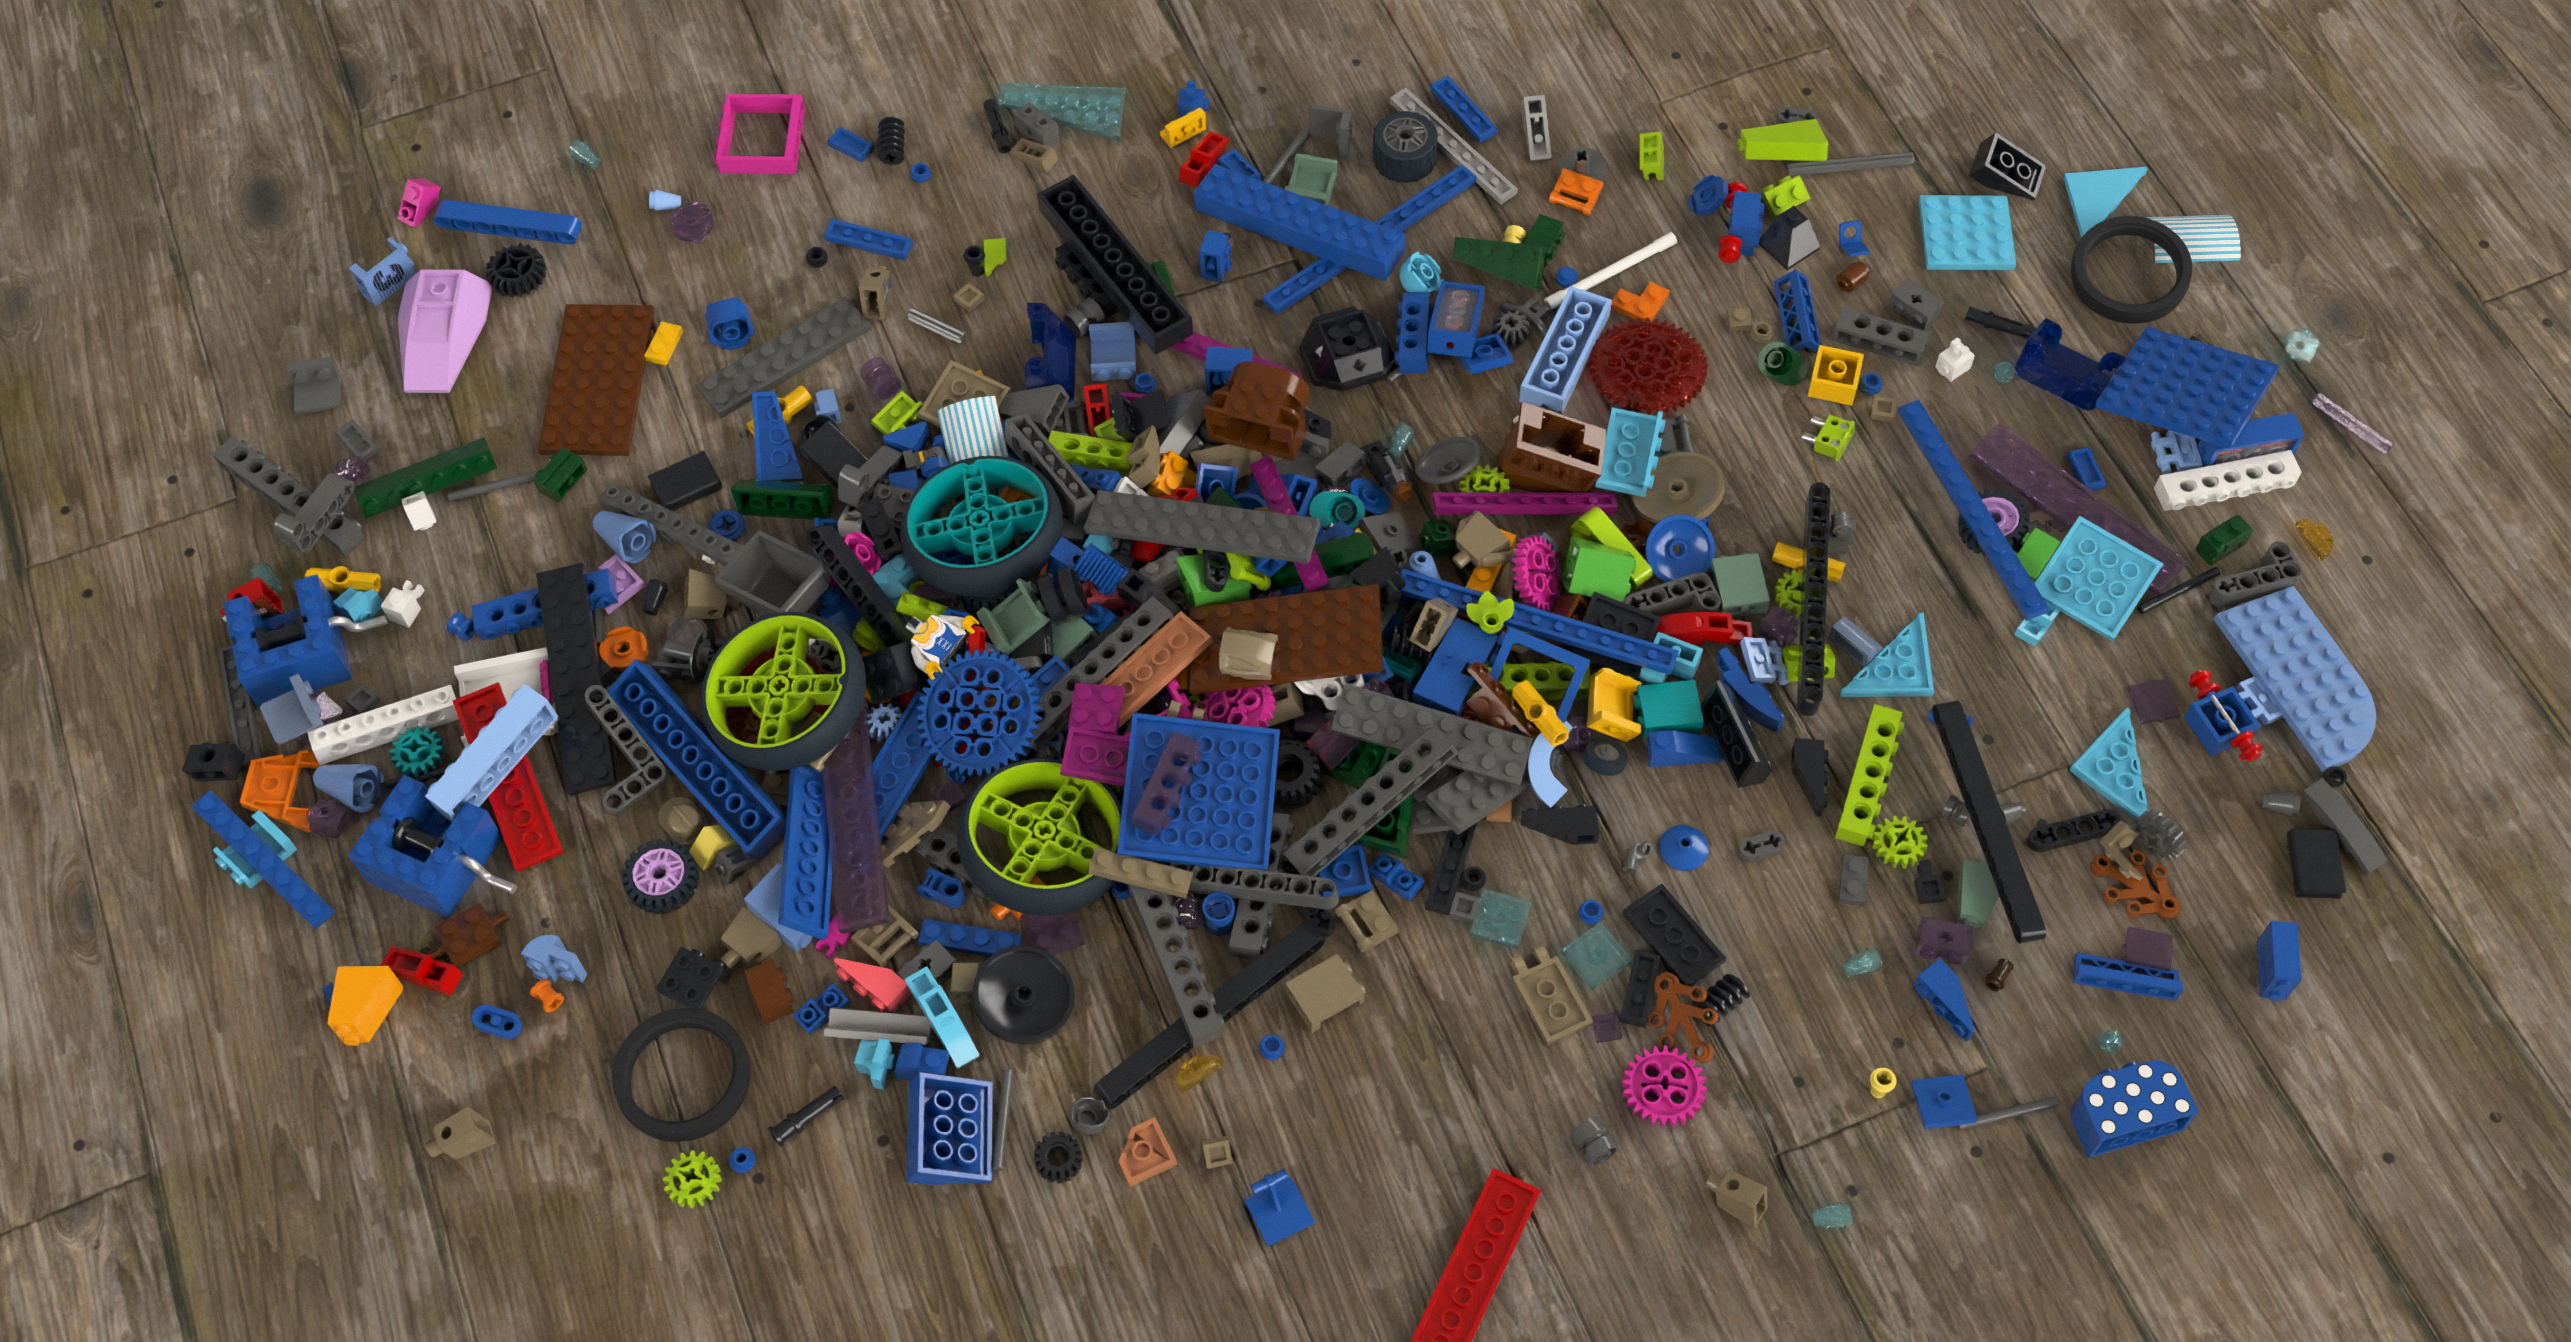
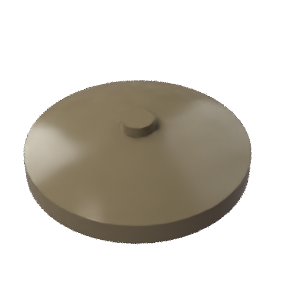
[1632,452,1725,525]

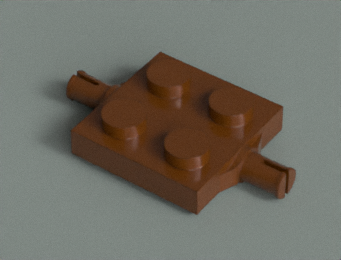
[427,903,510,968]

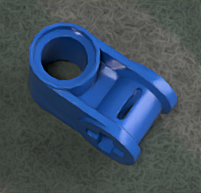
[916,868,966,908]

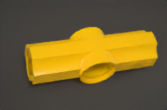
[747,385,813,437]
[1771,541,1846,583]
[305,566,381,595]
[1512,680,1570,747]

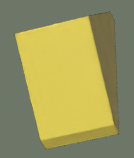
[689,824,739,871]

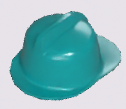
[1310,491,1365,529]

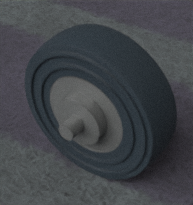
[1583,738,1628,776]

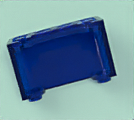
[1025,302,1076,402]
[2015,318,2127,411]

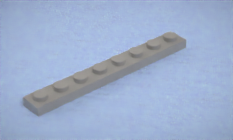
[1390,88,1517,205]

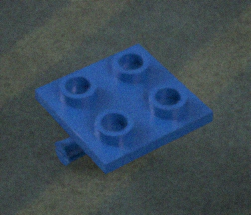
[1244,1169,1315,1247]

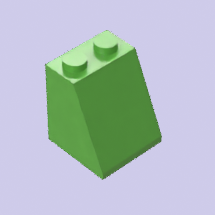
[1561,536,1636,603]
[1176,554,1252,607]

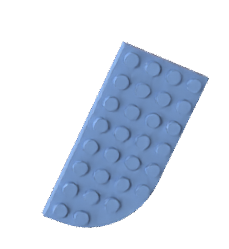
[2213,586,2376,772]

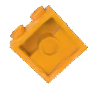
[1147,450,1197,498]

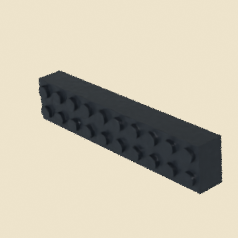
[1037,175,1193,355]

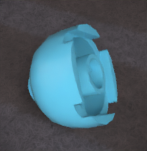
[1399,252,1443,295]

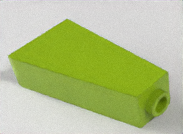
[1737,119,1828,161]

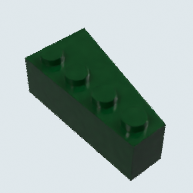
[1452,237,1546,291]
[1357,747,1414,859]

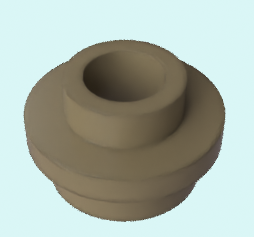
[1750,322,1773,343]

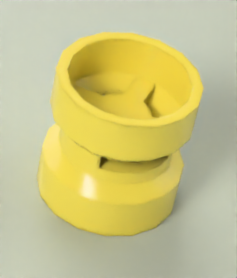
[1502,225,1527,244]

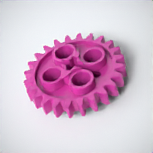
[1512,535,1563,611]
[1201,685,1276,728]
[1621,1045,1707,1129]

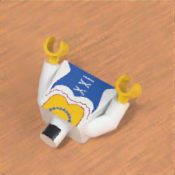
[906,615,979,680]

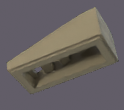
[1009,138,1058,173]

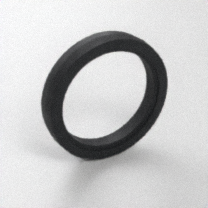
[2071,216,2192,324]
[612,1008,751,1142]

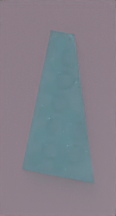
[998,83,1126,142]

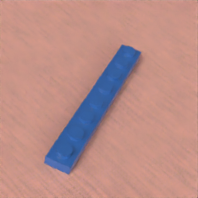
[191,790,335,930]

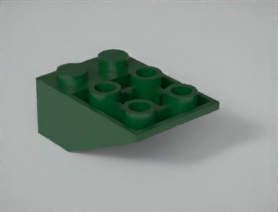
[1317,735,1387,789]

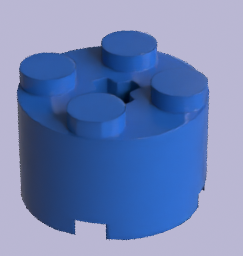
[705,297,754,350]

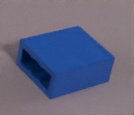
[2257,921,2302,1001]

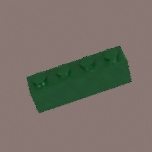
[731,479,834,520]

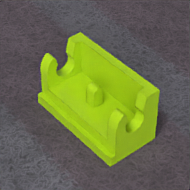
[1640,132,1664,181]

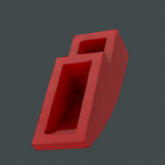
[1179,131,1229,188]
[380,946,463,996]

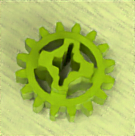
[1460,464,1510,493]
[1774,569,1817,618]
[1872,816,1928,869]
[663,1150,722,1209]

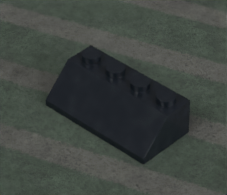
[1700,680,1772,788]

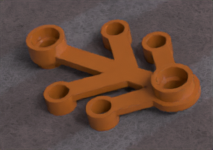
[2090,851,2181,919]
[1647,972,1719,1063]

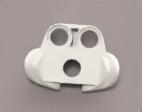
[1294,674,1365,710]

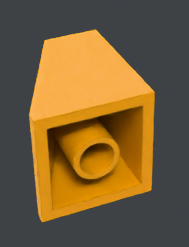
[327,966,403,1046]

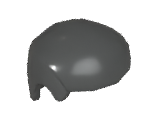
[1069,1097,1110,1135]

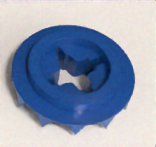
[708,510,745,541]

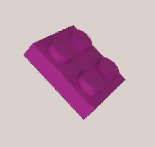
[1068,683,1125,735]

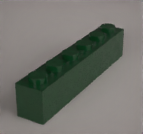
[354,437,497,519]
[1249,532,1374,597]

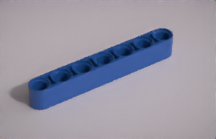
[433,200,582,244]

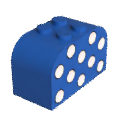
[2071,1060,2199,1158]

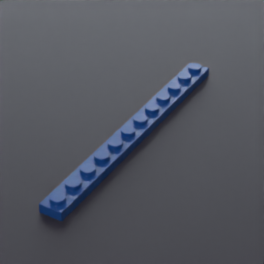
[1263,164,1476,315]
[1898,399,2049,621]
[1400,569,1679,675]

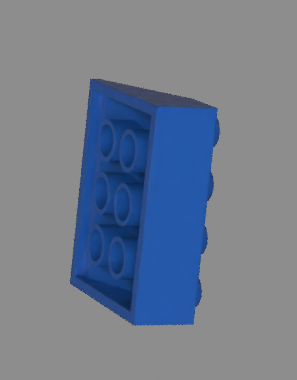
[907,1072,993,1185]

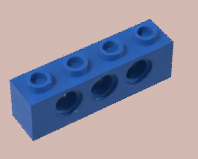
[1395,292,1431,374]

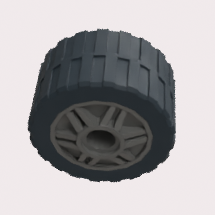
[1373,111,1438,183]

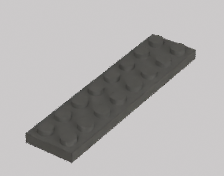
[696,296,871,418]
[1331,683,1533,787]

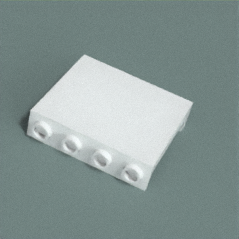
[454,647,559,747]

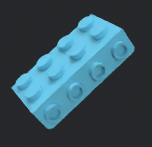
[1595,408,1666,497]

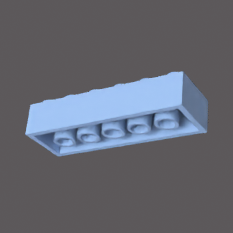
[1519,286,1612,414]
[425,684,558,822]

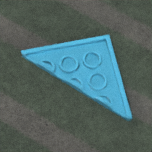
[2063,167,2148,238]
[1840,613,1934,697]
[2069,708,2147,821]

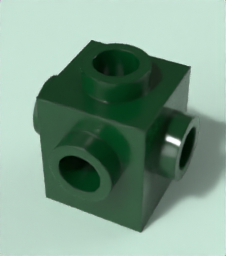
[1419,520,1456,557]

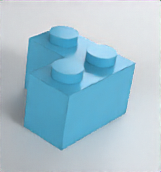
[871,554,919,608]
[1639,632,1703,685]

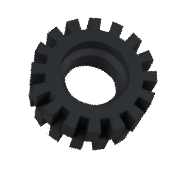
[1034,1131,1083,1184]

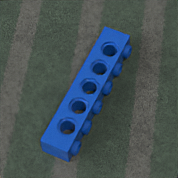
[471,568,619,641]

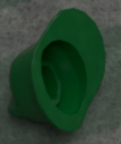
[1757,341,1807,386]

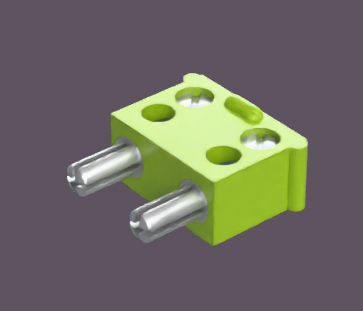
[1801,414,1855,461]

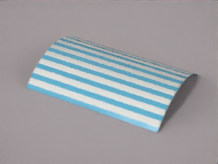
[2145,215,2241,263]
[937,396,1009,465]

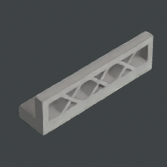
[824,1007,932,1045]

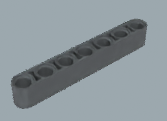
[1169,863,1339,909]

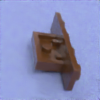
[1466,661,1541,741]

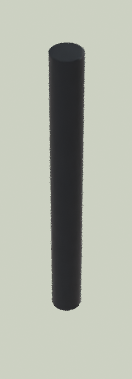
[2137,567,2220,614]

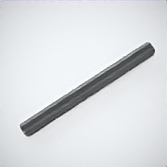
[1787,152,1914,176]

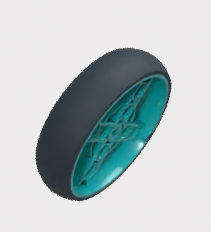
[900,456,1063,597]

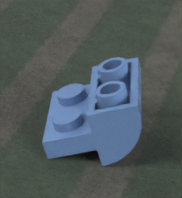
[521,935,588,983]

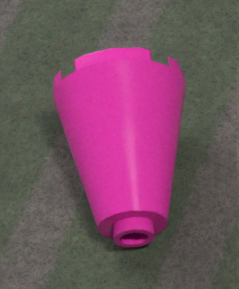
[829,532,881,587]

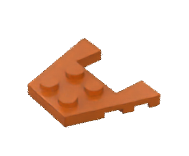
[240,749,329,833]

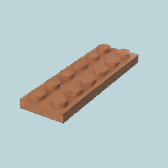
[1100,611,1214,728]

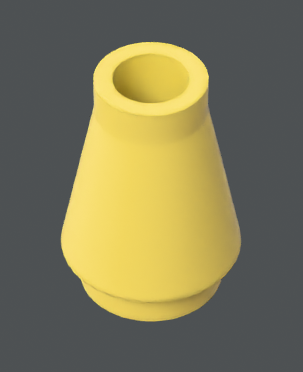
[1870,1068,1896,1098]

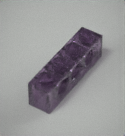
[1131,731,1203,836]

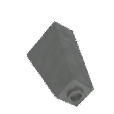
[1157,389,1212,455]

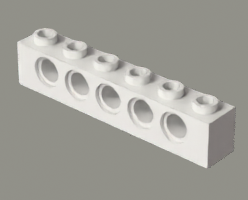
[2154,450,2302,511]
[307,685,459,765]

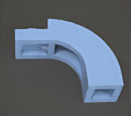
[1527,721,1573,809]

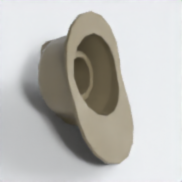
[658,797,708,846]

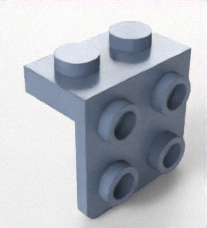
[260,674,324,744]

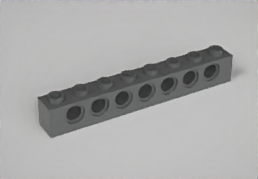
[212,436,365,557]
[1011,596,1173,753]
[1284,724,1459,877]
[1126,860,1225,1048]

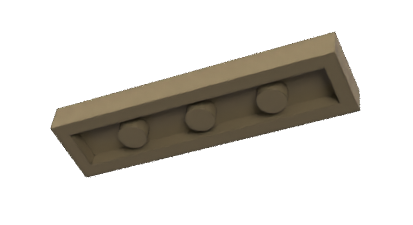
[1088,848,1193,898]

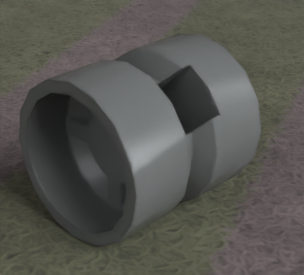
[1063,297,1105,338]
[1570,1116,1619,1167]

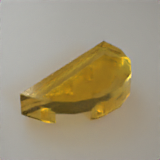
[2295,519,2334,561]
[1177,1055,1223,1094]

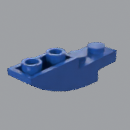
[1716,647,1784,732]

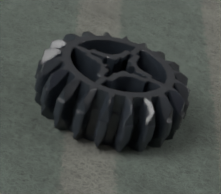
[486,243,547,298]

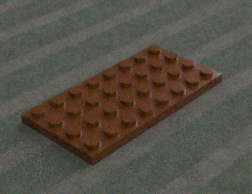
[538,304,655,456]
[1190,584,1383,694]

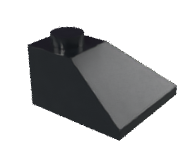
[1759,206,1820,270]

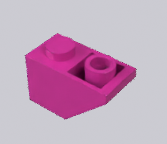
[397,178,441,227]

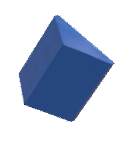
[1193,461,1239,504]

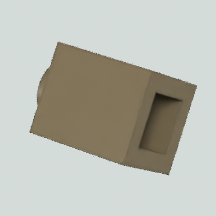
[951,963,980,1004]

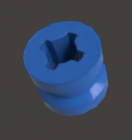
[447,612,476,641]

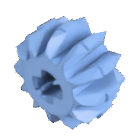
[865,703,902,744]

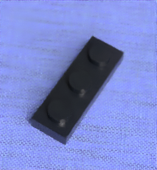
[1620,950,1660,1028]

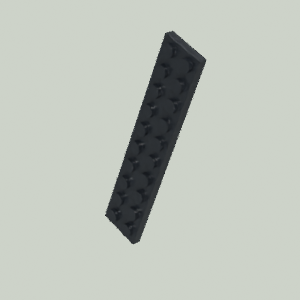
[536,562,617,796]

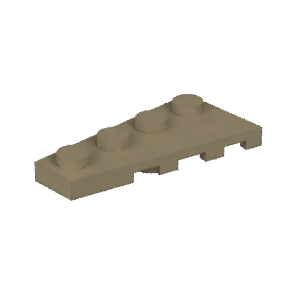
[1189,444,1284,481]

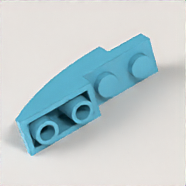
[905,966,979,1069]

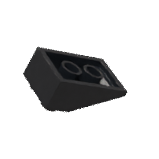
[1969,132,2046,200]

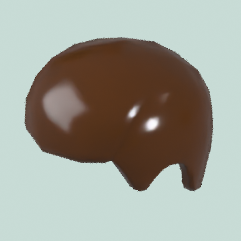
[1620,519,1654,552]

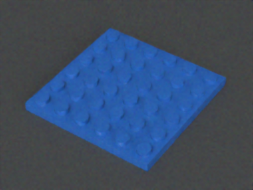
[2096,327,2279,449]
[1117,713,1280,871]

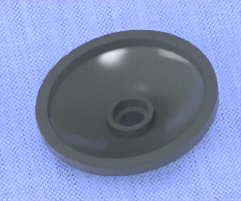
[1415,437,1481,485]

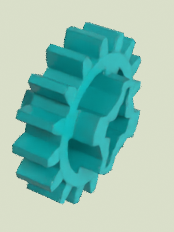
[389,726,445,777]

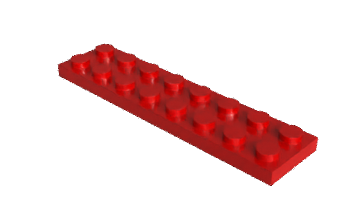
[452,682,564,872]
[1411,1168,1541,1342]

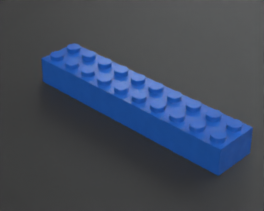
[1193,164,1406,281]
[607,659,787,858]

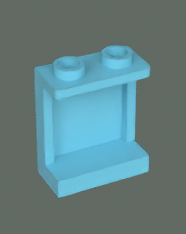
[213,810,297,889]

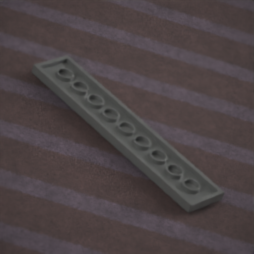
[1084,490,1321,564]

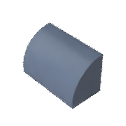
[1828,617,1884,667]

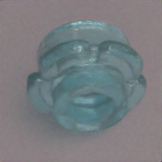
[1993,361,2016,382]
[2099,1031,2125,1053]

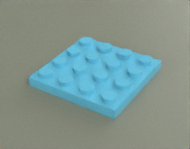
[1919,195,2016,270]
[2034,516,2163,642]

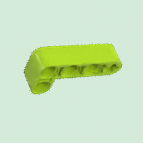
[1569,506,1653,590]

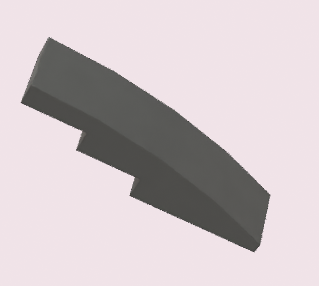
[2301,778,2388,874]

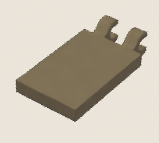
[1510,944,1593,1046]

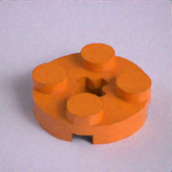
[599,627,649,673]

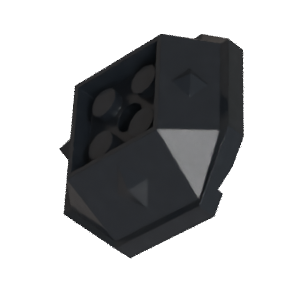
[1299,306,1396,391]

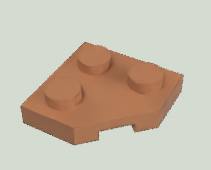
[1118,1117,1177,1187]

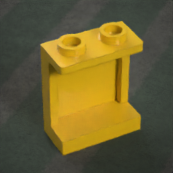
[1587,668,1642,742]

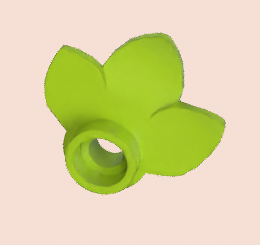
[1466,591,1514,634]

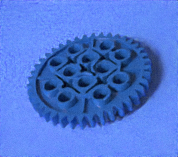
[917,650,1043,777]

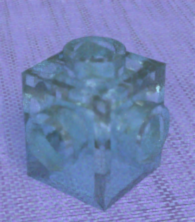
[2283,327,2322,362]

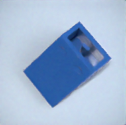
[1245,474,1317,517]

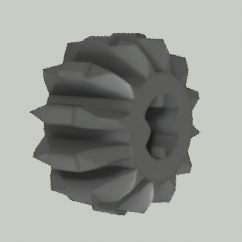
[1492,309,1530,348]

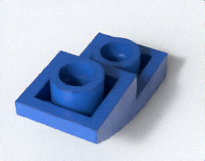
[1368,853,1425,901]
[793,983,852,1034]

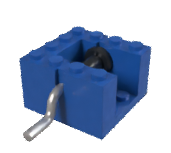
[223,574,388,708]
[348,775,517,918]

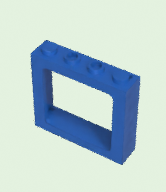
[1469,627,1590,744]

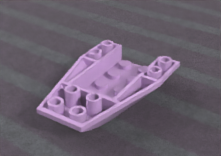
[398,270,493,393]

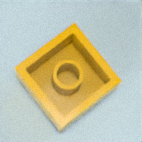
[1808,345,1864,406]

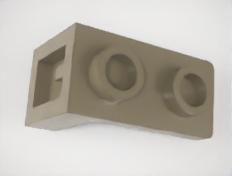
[2099,820,2143,881]

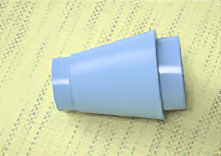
[649,190,681,211]

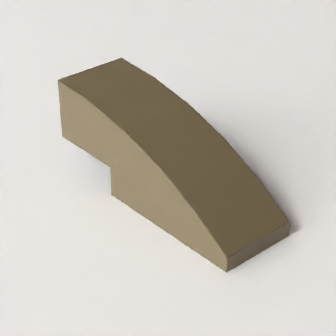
[1127,425,1161,489]

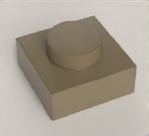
[953,283,985,313]
[1727,308,1752,332]
[1870,396,1897,423]
[1202,1136,1233,1169]

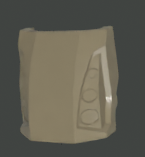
[1219,627,1278,680]

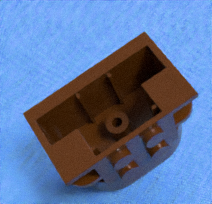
[1203,361,1310,461]
[1497,401,1606,493]

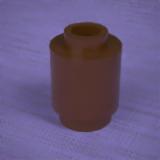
[1836,261,1869,292]

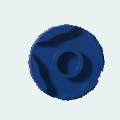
[1689,175,1728,216]

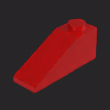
[1083,383,1111,438]

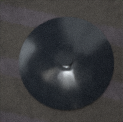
[972,946,1075,1045]

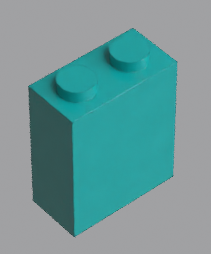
[1633,680,1704,739]

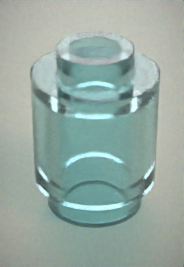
[249,564,282,595]

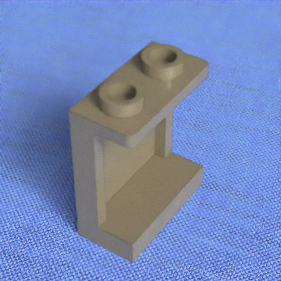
[1285,954,1366,1033]

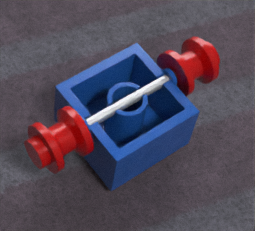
[1718,182,1764,263]
[2184,669,2263,762]

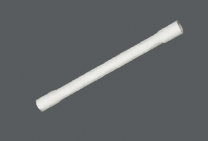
[1544,232,1677,310]

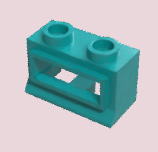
[1382,646,1423,687]

